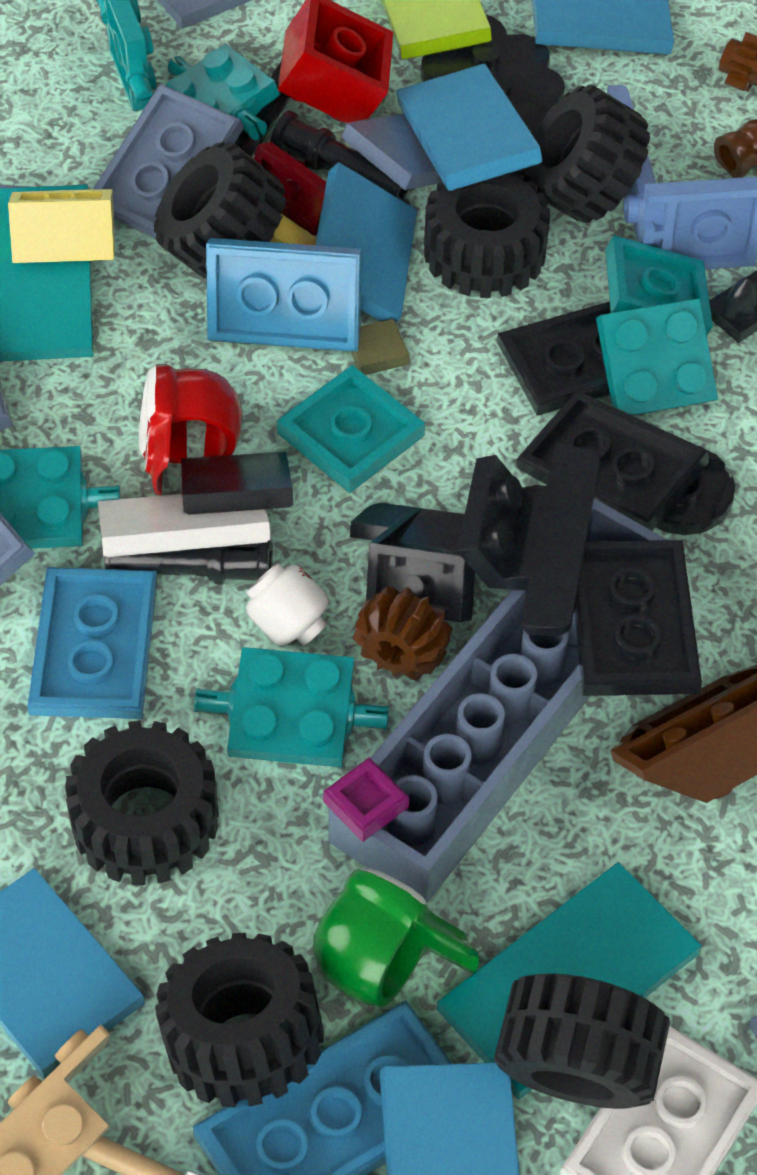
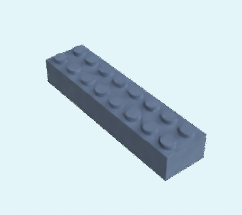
[329,499,685,903]

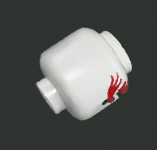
[246,562,329,646]

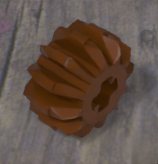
[353,586,453,681]

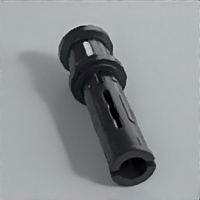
[270,110,409,200]
[104,537,273,585]

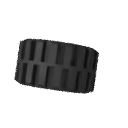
[523,85,650,223]
[154,142,286,279]
[424,172,550,298]
[65,720,219,885]
[155,933,324,1108]
[494,973,671,1109]

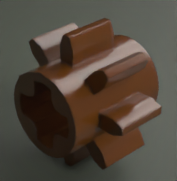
[719,32,757,92]

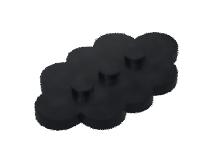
[421,14,565,181]

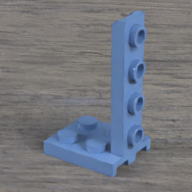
[607,85,757,269]

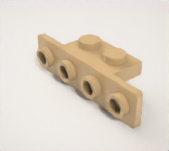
[0,1025,110,1175]

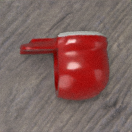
[138,364,243,496]

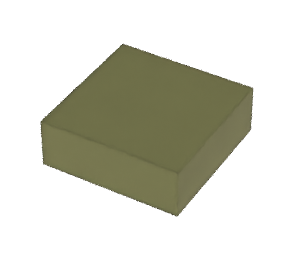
[351,319,410,375]

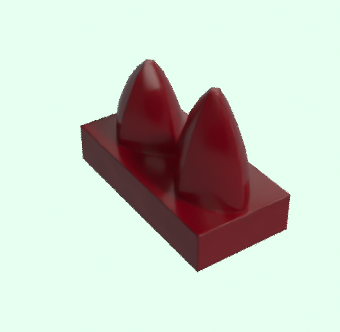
[254,142,327,236]

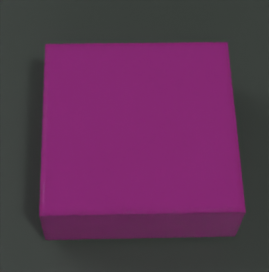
[323,757,409,842]

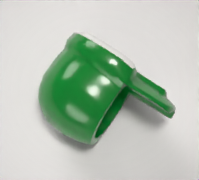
[313,868,480,1007]

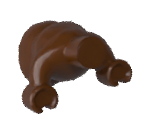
[714,119,757,178]

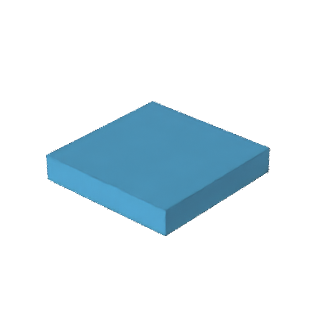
[380,1063,520,1175]

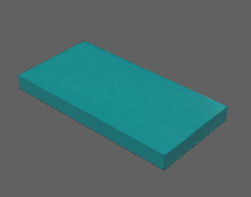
[0,184,93,362]
[437,861,702,1100]

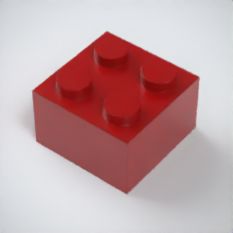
[278,0,394,123]

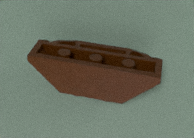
[610,664,757,803]

